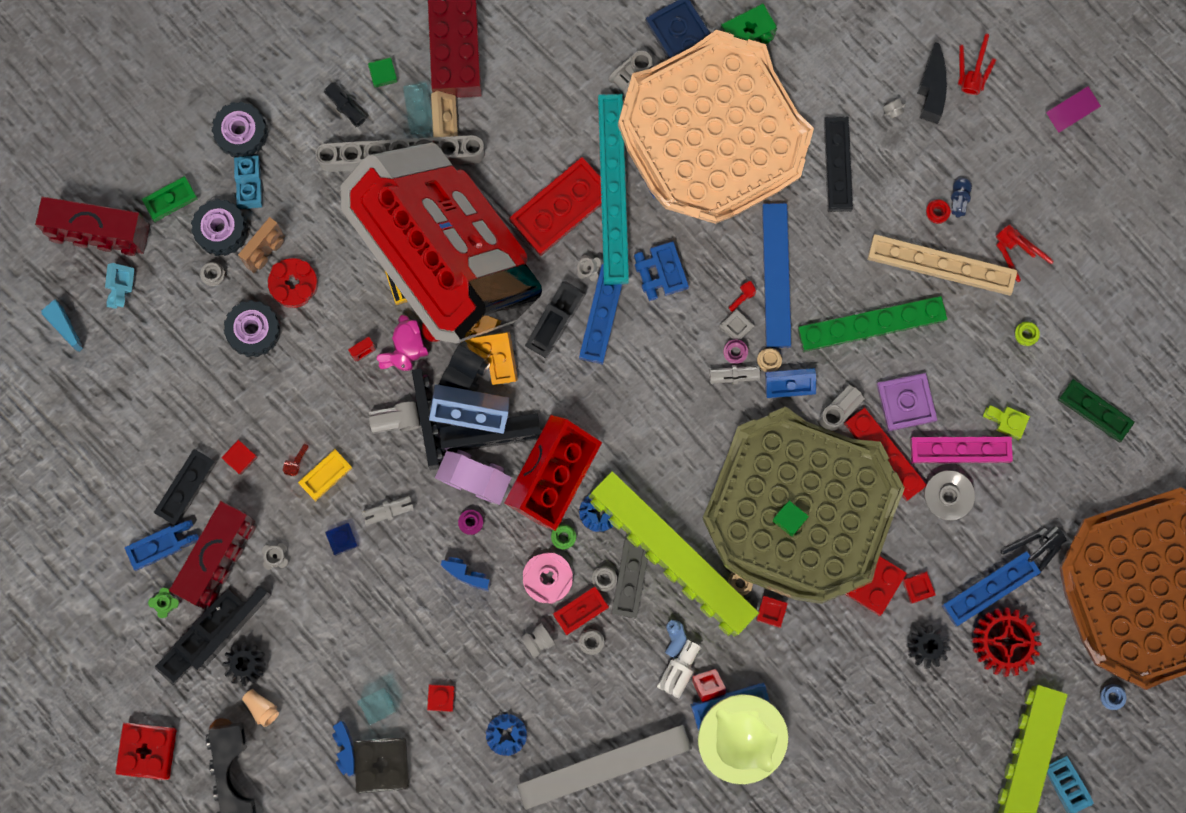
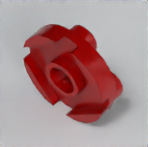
[268,258,318,308]

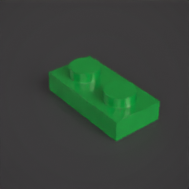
[142,176,198,222]

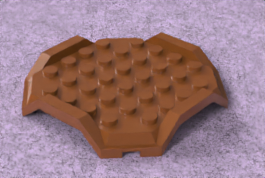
[1060,487,1186,690]

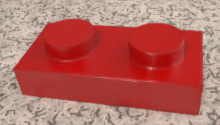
[553,587,609,636]

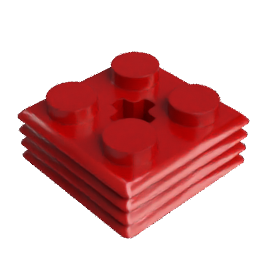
[115,723,177,780]

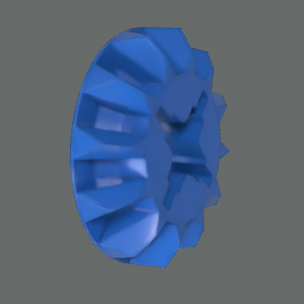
[579,494,613,532]
[486,714,527,756]

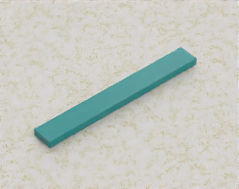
[598,94,629,285]

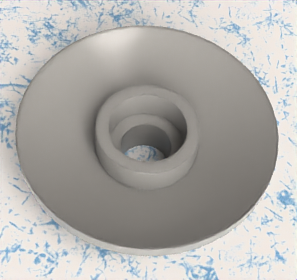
[924,471,975,521]

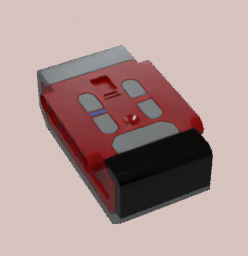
[341,143,542,343]

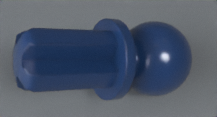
[951,178,972,218]

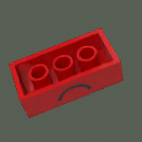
[504,415,602,531]

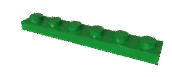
[797,296,947,352]

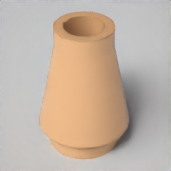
[242,689,279,727]

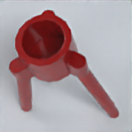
[958,33,996,95]
[996,225,1053,282]

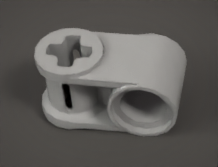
[608,50,652,97]

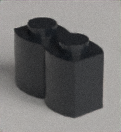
[438,341,490,392]

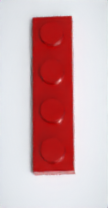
[844,408,926,502]

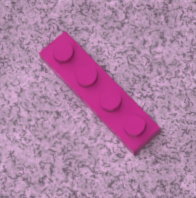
[910,437,1013,463]

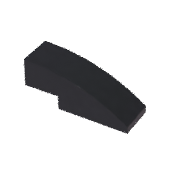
[917,42,947,124]
[525,281,587,358]

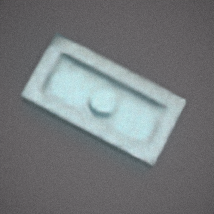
[403,83,433,135]

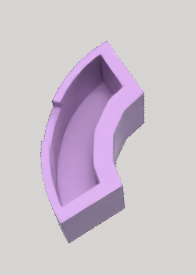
[435,450,512,505]

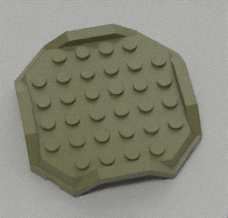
[702,407,905,604]

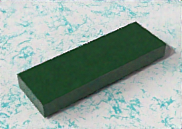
[1058,379,1135,443]

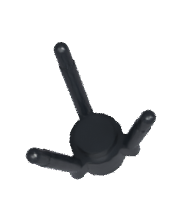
[1000,526,1067,577]

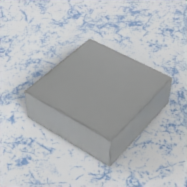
[719,309,754,340]

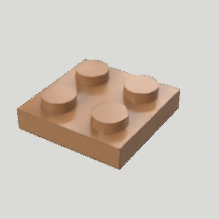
[238,217,285,273]

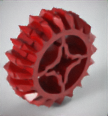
[971,608,1042,677]

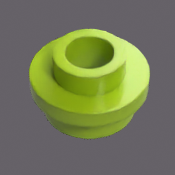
[1014,322,1040,346]

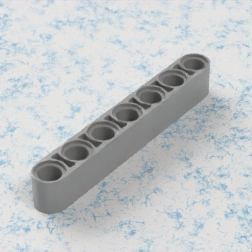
[315,135,485,172]
[517,725,692,810]

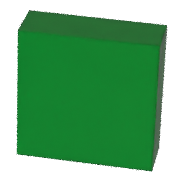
[368,57,397,88]
[773,501,809,537]

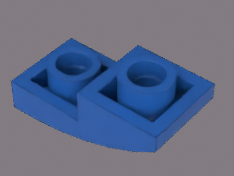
[441,557,491,592]
[332,721,357,777]

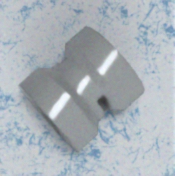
[520,624,555,658]

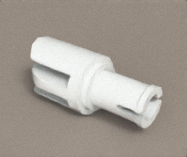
[657,640,701,698]

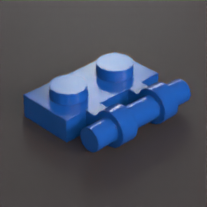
[634,242,689,301]

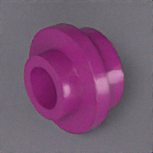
[723,339,748,364]
[458,510,483,535]

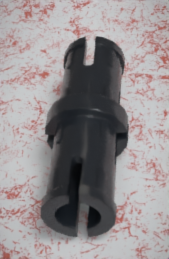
[324,82,367,127]

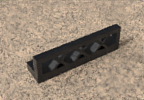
[439,413,541,454]

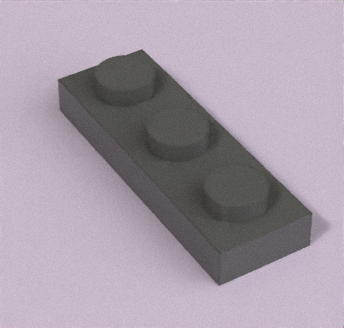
[611,539,647,619]

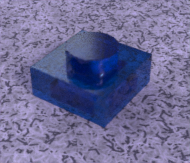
[325,523,358,556]

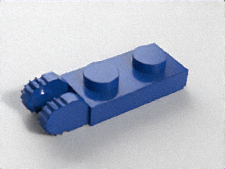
[125,520,199,571]

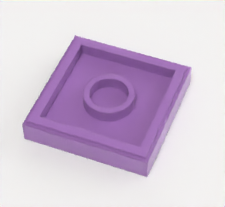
[876,373,937,432]

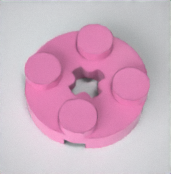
[523,553,573,604]

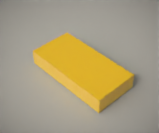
[298,449,353,502]

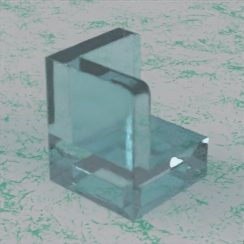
[357,688,397,725]

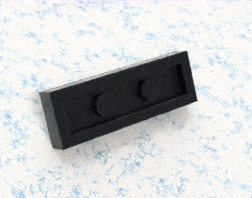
[153,449,217,526]

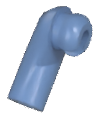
[665,620,687,659]

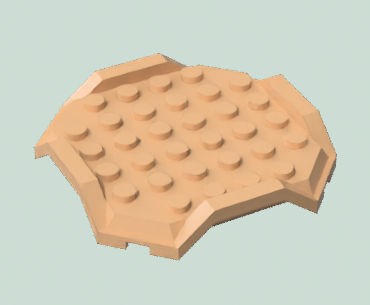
[618,30,814,224]

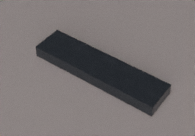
[824,116,853,212]
[191,587,271,671]

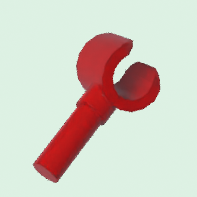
[728,281,756,312]

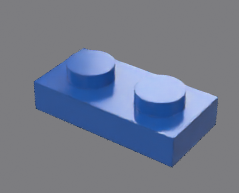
[765,368,816,398]

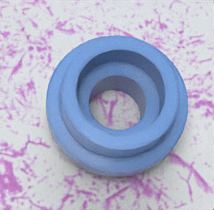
[1100,684,1126,710]

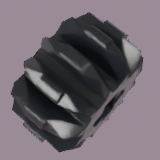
[906,625,951,669]
[222,642,267,686]

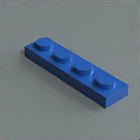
[579,264,622,365]
[942,551,1041,627]

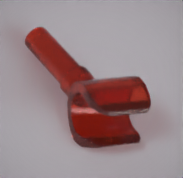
[283,444,309,476]

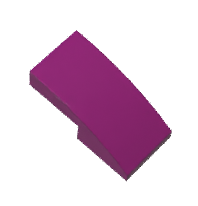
[1046,86,1101,133]

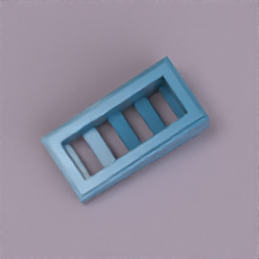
[41,299,83,352]
[1047,756,1094,813]

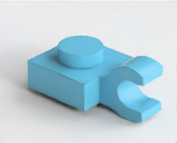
[105,263,134,309]

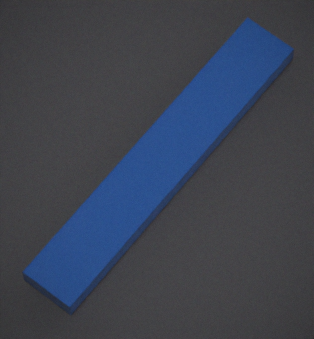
[762,204,791,348]

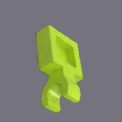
[982,405,1030,440]

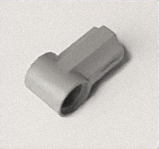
[819,385,865,432]
[369,402,421,434]

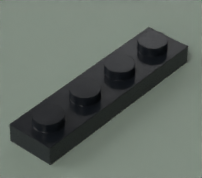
[411,368,443,470]

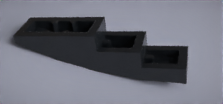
[155,589,244,686]

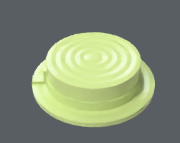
[698,695,788,784]

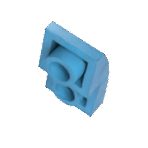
[234,156,262,209]

